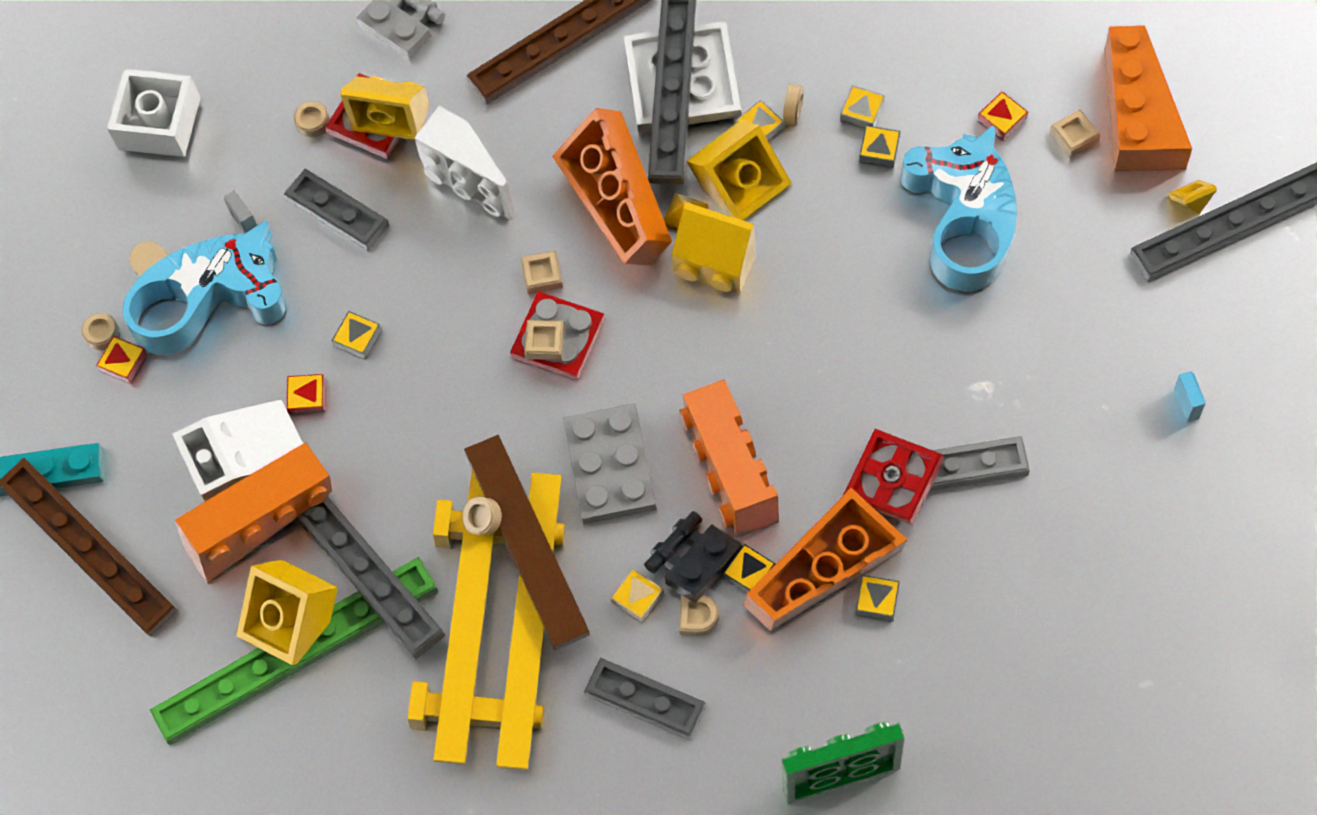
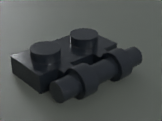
[644,511,742,604]

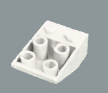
[415,106,515,220]
[172,399,303,501]

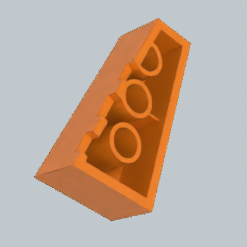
[1104,25,1193,171]
[552,108,672,265]
[679,379,779,538]
[175,442,332,584]
[743,488,908,631]

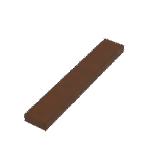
[466,0,651,104]
[464,434,590,651]
[0,458,178,637]

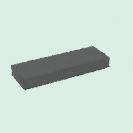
[284,168,389,251]
[584,657,706,740]

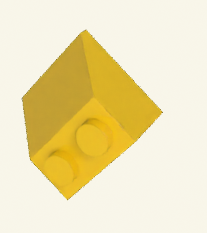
[340,76,430,140]
[686,120,792,220]
[671,202,756,293]
[236,560,338,665]

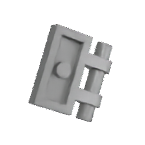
[356,0,445,59]

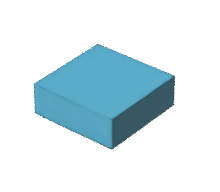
[1174,371,1206,422]

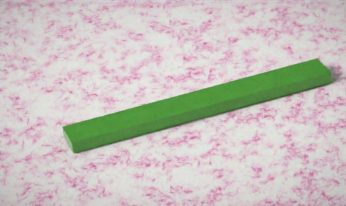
[150,557,438,745]

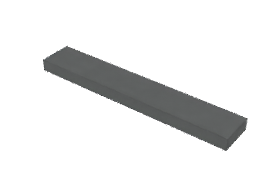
[648,0,697,184]
[1130,162,1317,282]
[296,497,446,660]

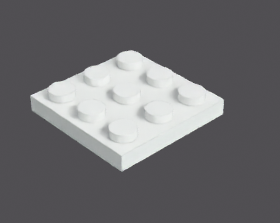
[624,21,742,132]

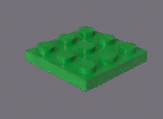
[781,722,904,804]

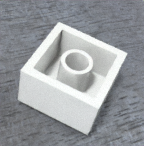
[107,69,201,157]

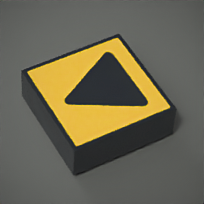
[723,544,776,593]

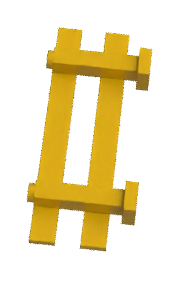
[407,471,565,771]

